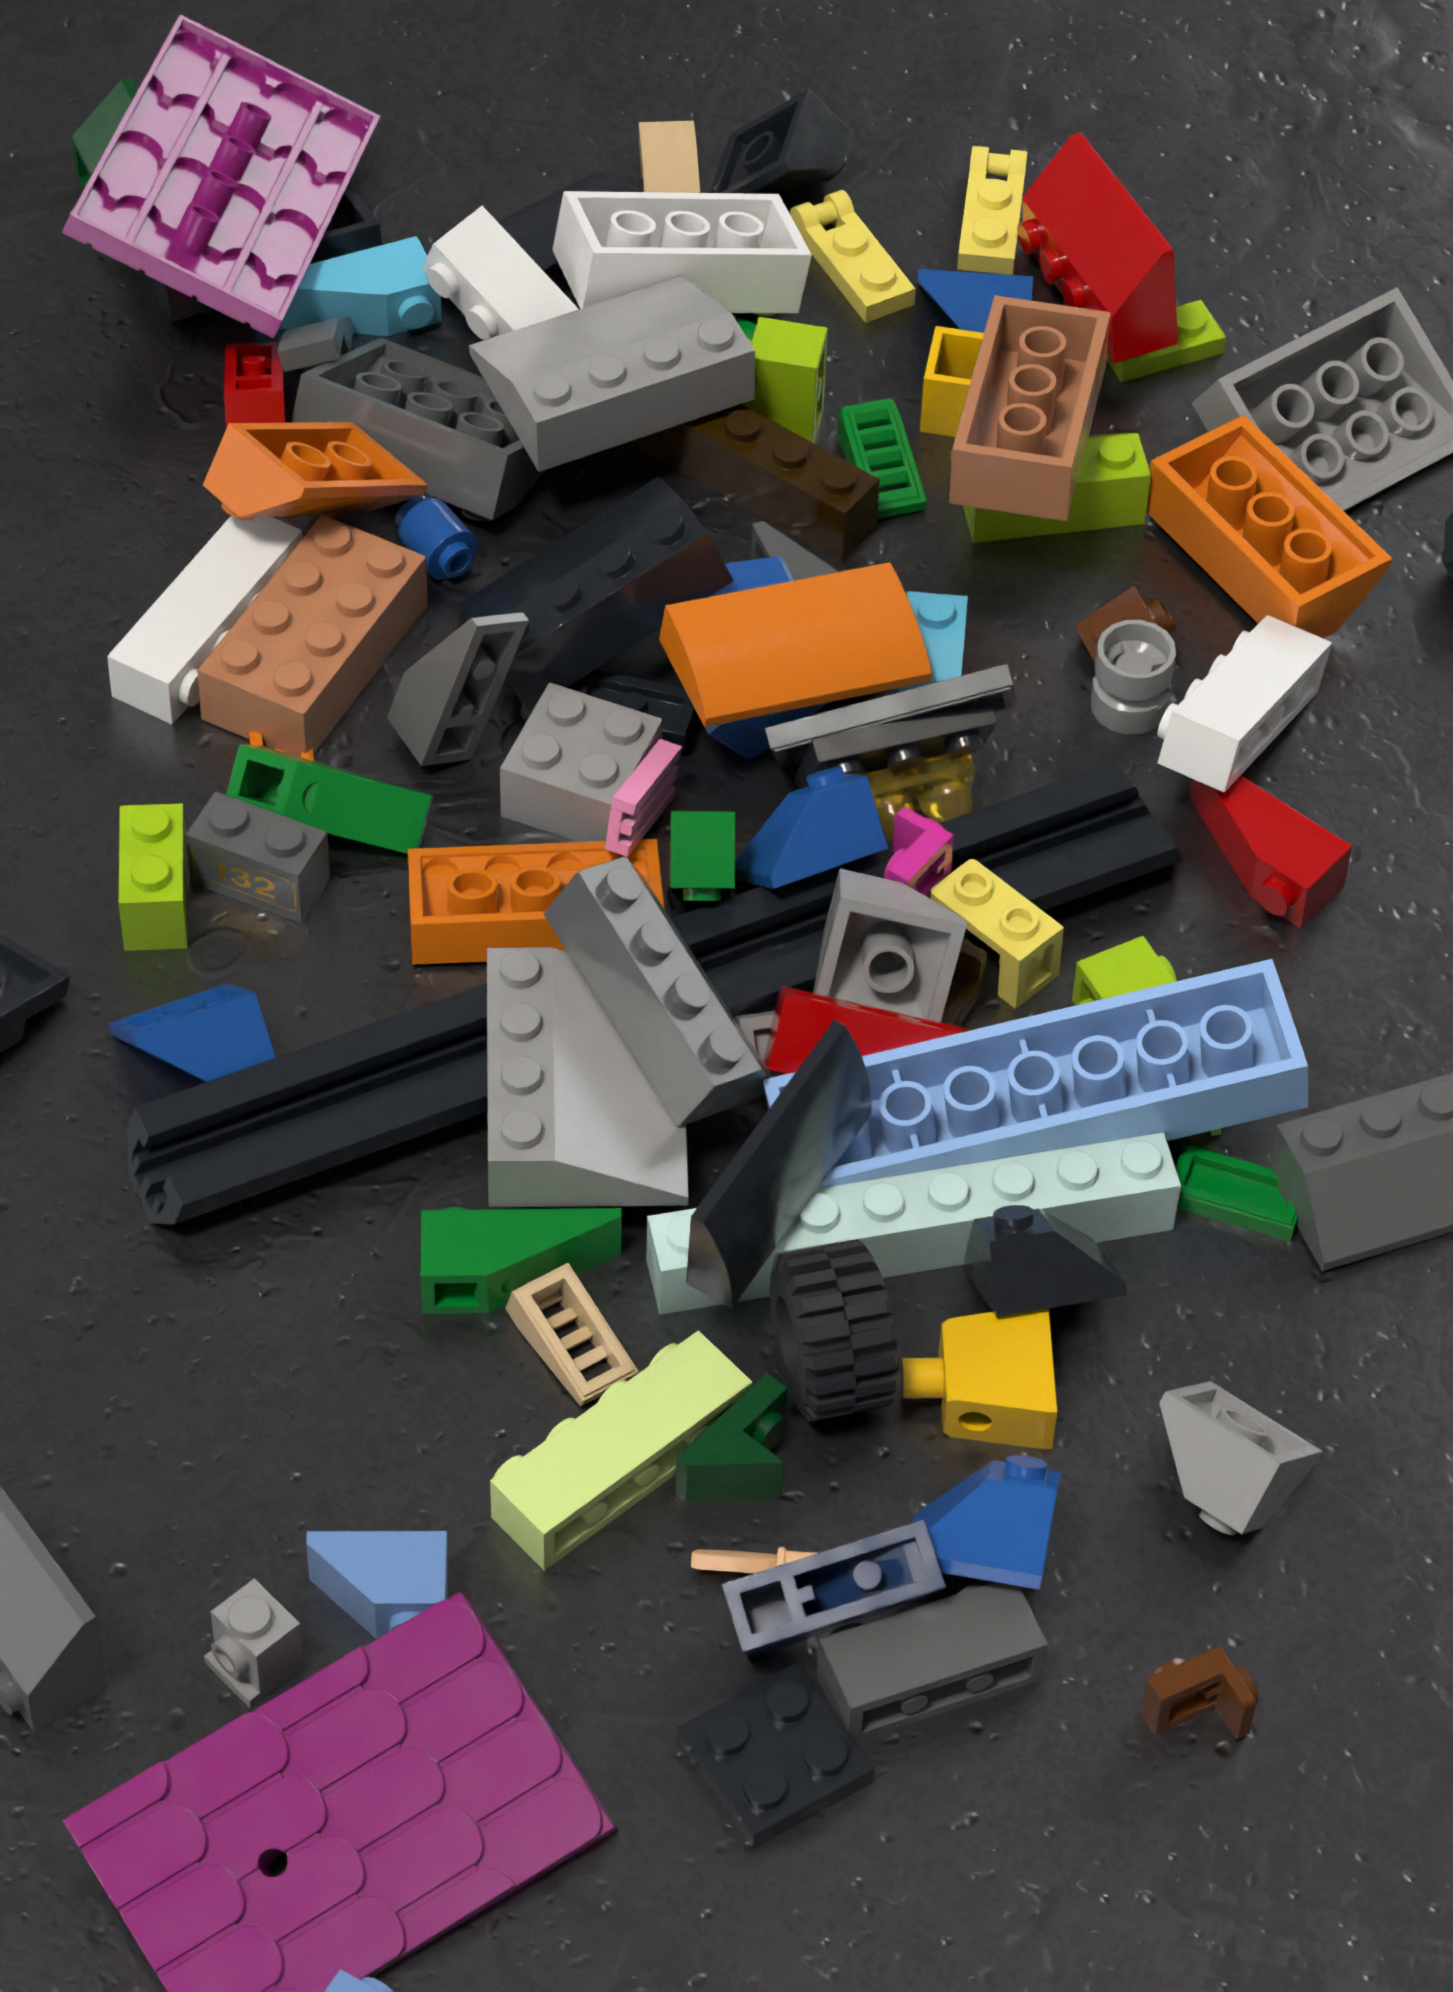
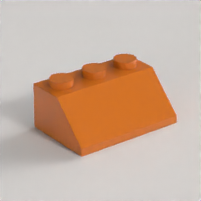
[203,422,428,521]

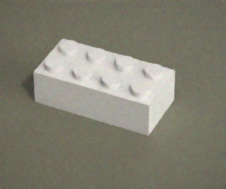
[552,191,812,317]

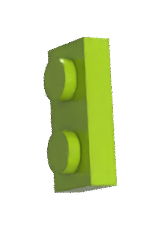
[1107,300,1226,383]

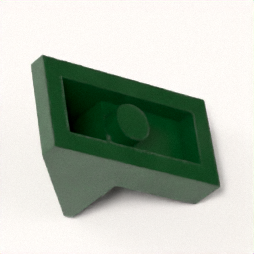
[675,1373,788,1503]

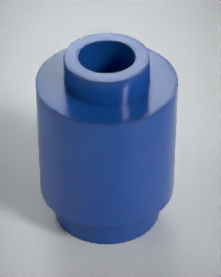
[394,494,478,580]

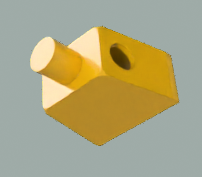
[900,1308,1057,1449]

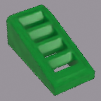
[837,398,927,519]

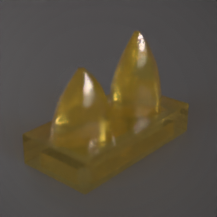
[863,755,976,842]

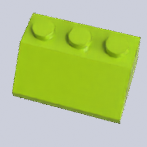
[950,433,1151,543]

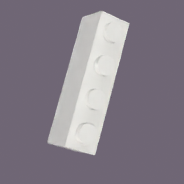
[107,516,303,725]
[1157,615,1332,792]

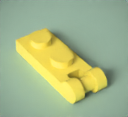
[957,146,1028,275]
[790,190,916,323]

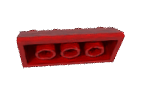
[1017,133,1178,364]

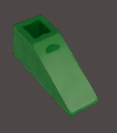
[226,744,434,854]
[420,1206,621,1314]

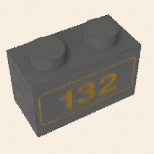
[186,791,330,924]

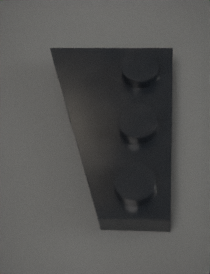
[794,700,997,790]

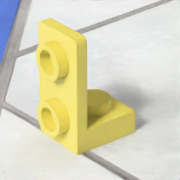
[930,859,1064,1009]

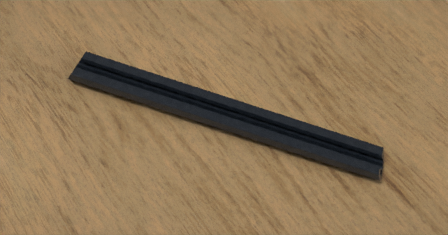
[126,761,1183,1224]

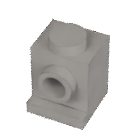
[204,1578,304,1708]

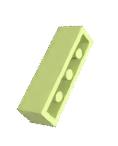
[490,1330,753,1571]

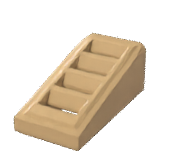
[505,1263,639,1407]

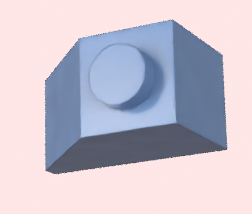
[306,1531,448,1639]

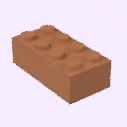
[949,295,1111,521]
[197,515,428,757]

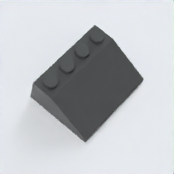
[291,338,545,521]

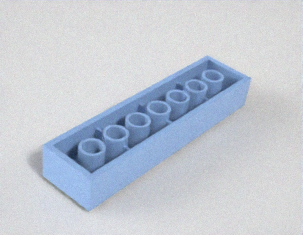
[763,959,1308,1188]

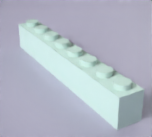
[646,1132,1181,1315]

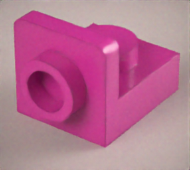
[884,807,953,898]

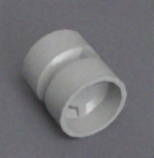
[1090,620,1176,735]

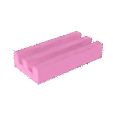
[605,739,682,857]

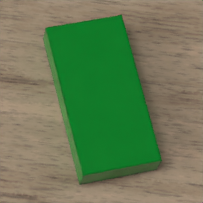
[1176,1144,1298,1241]

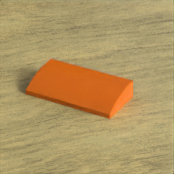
[659,562,932,727]
[408,839,664,965]

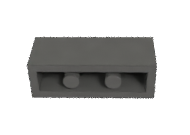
[817,1580,1048,1742]

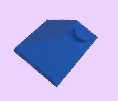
[918,269,1033,333]
[735,767,888,889]
[108,983,276,1082]
[912,1455,1061,1590]

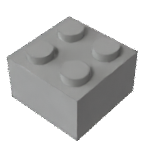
[500,682,663,842]

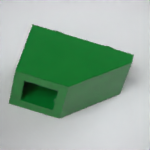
[669,811,735,901]

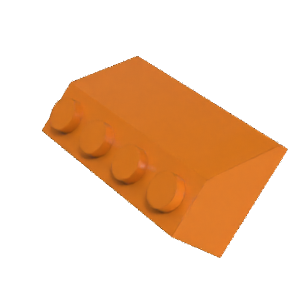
[1146,415,1392,639]

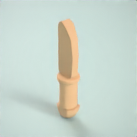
[691,1547,817,1573]

